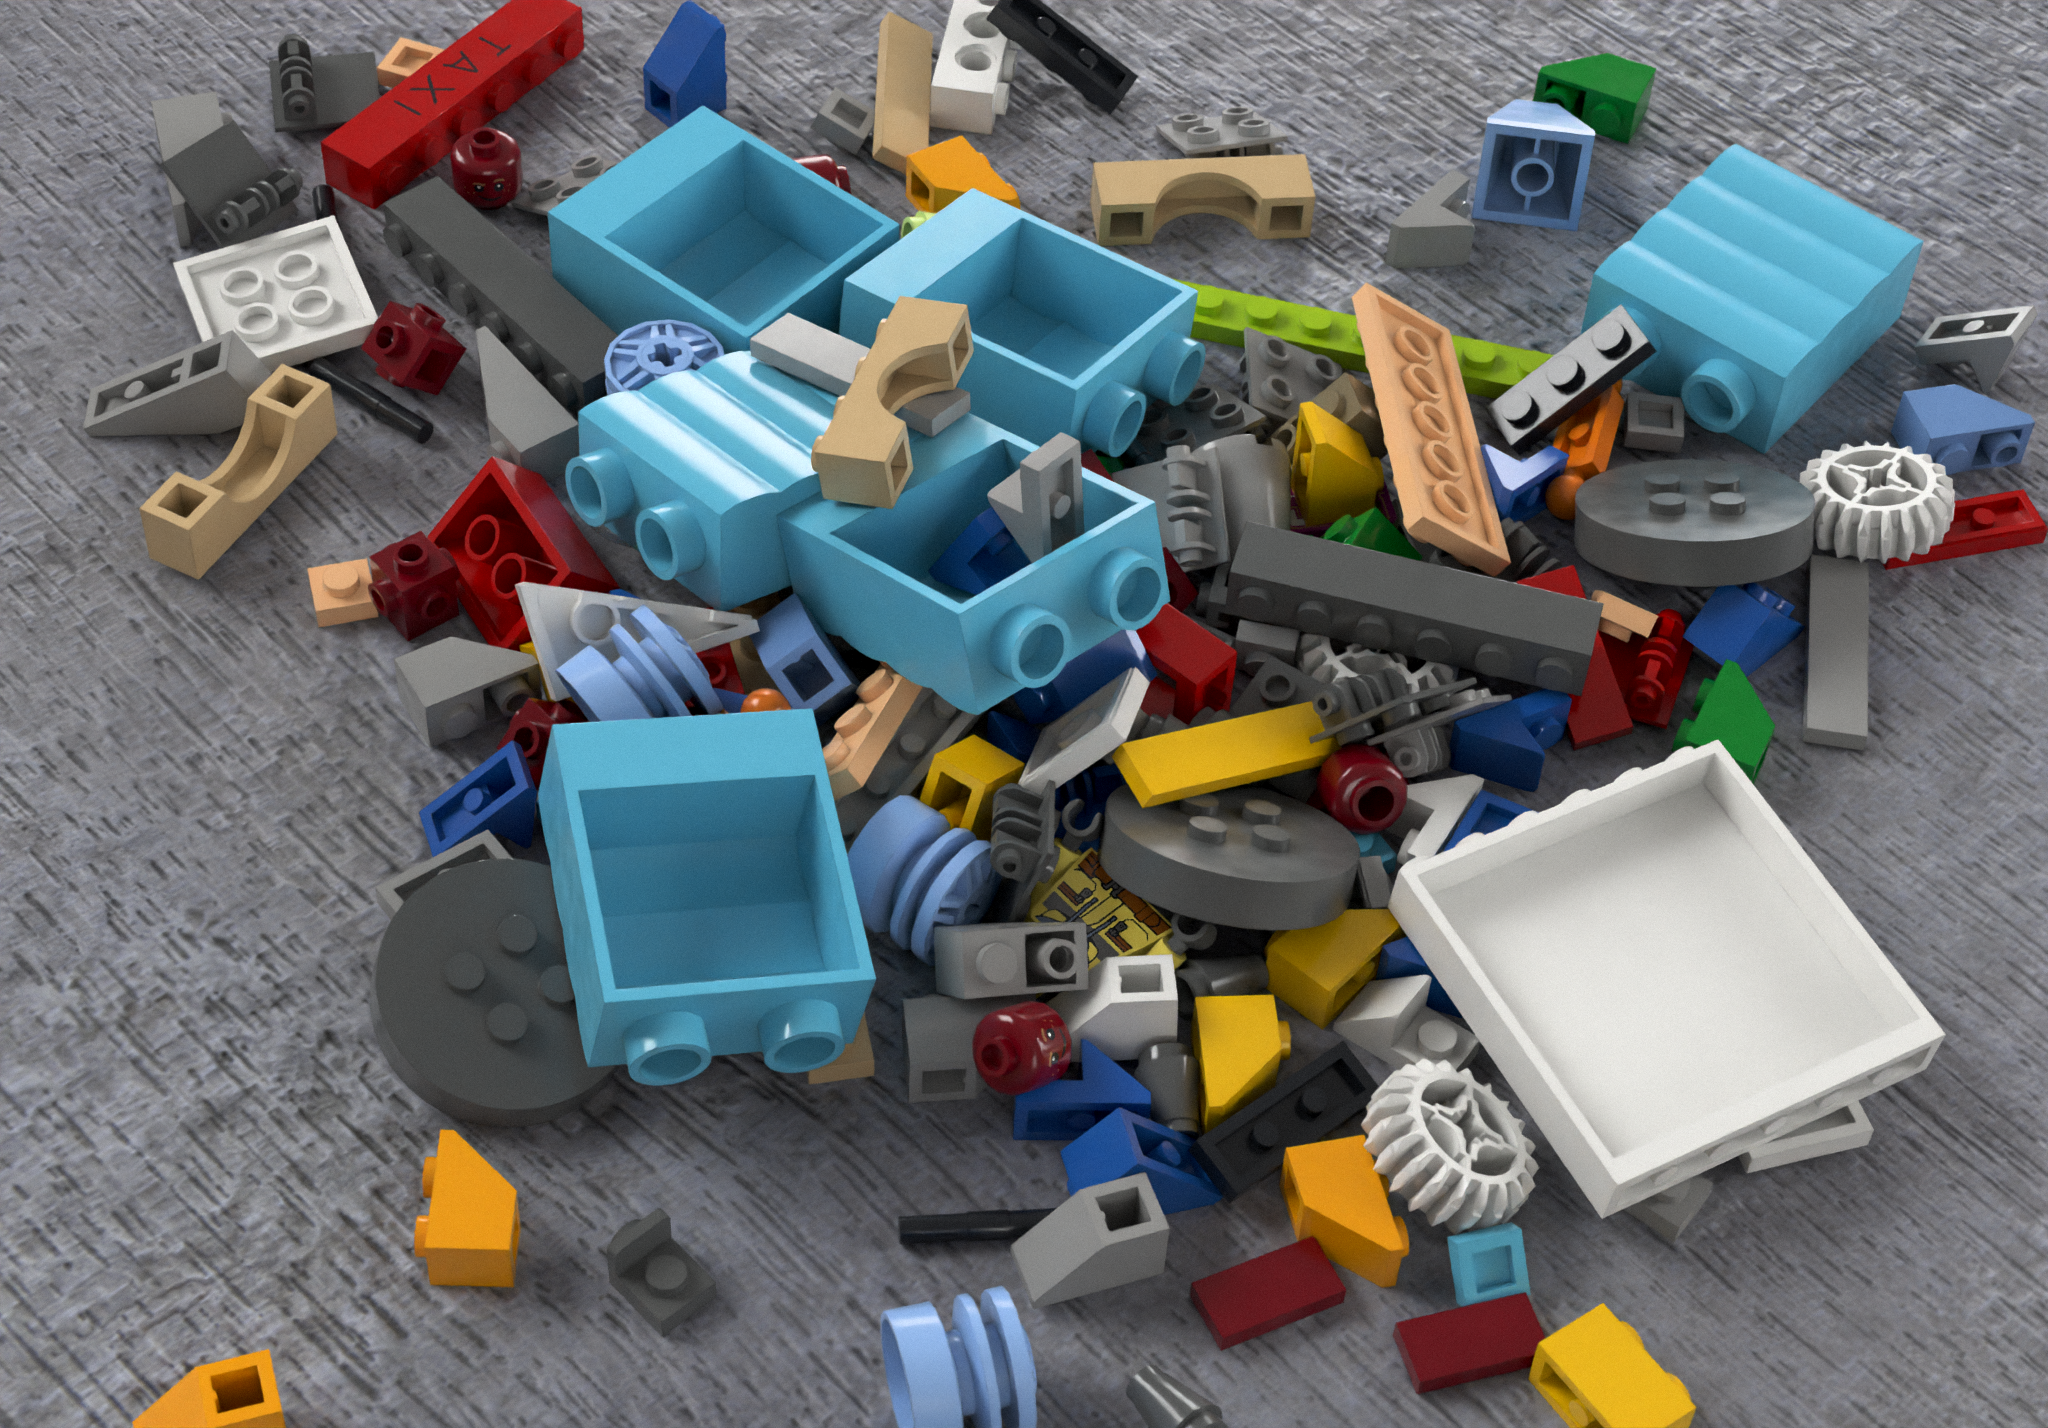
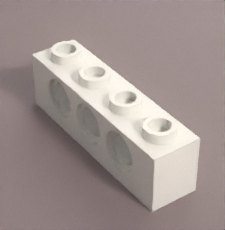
[930,0,1022,135]

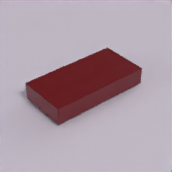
[1189,1235,1346,1351]
[1393,1292,1546,1395]

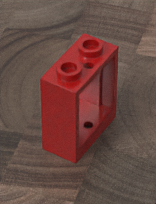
[1136,603,1238,725]

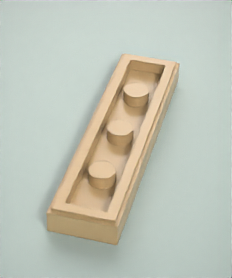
[872,11,933,175]

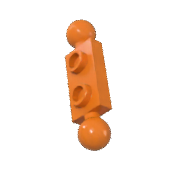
[1545,378,1625,520]

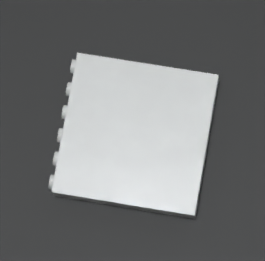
[1387,740,1946,1219]

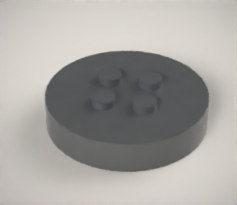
[1574,459,1815,587]
[1097,784,1360,930]
[369,858,620,1128]

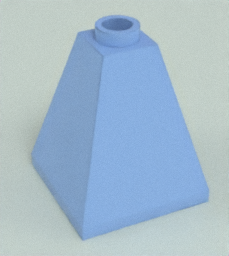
[1471,99,1595,231]

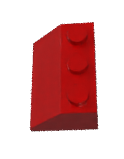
[427,456,620,652]

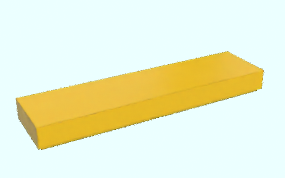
[1112,701,1341,808]

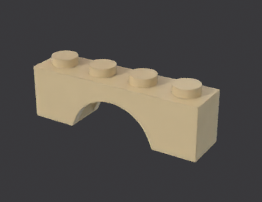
[1090,154,1316,246]
[811,296,974,509]
[139,364,338,580]

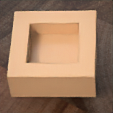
[377,37,445,88]
[307,558,378,628]
[1590,590,1658,643]

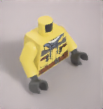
[1024,799,1217,998]

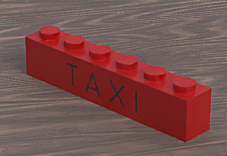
[320,0,584,210]

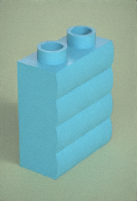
[548,105,900,355]
[1580,144,1924,454]
[839,188,1206,457]
[565,351,925,611]
[776,412,1171,715]
[538,708,876,1086]

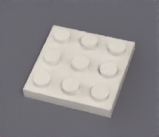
[173,215,378,372]

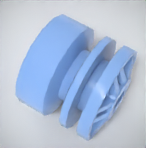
[604,319,724,396]
[555,604,723,722]
[847,795,1002,966]
[880,1286,1037,1428]

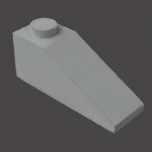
[151,92,233,247]
[475,326,579,482]
[83,330,272,436]

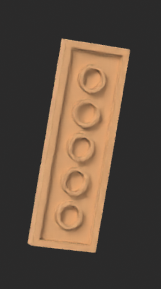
[1352,282,1511,577]

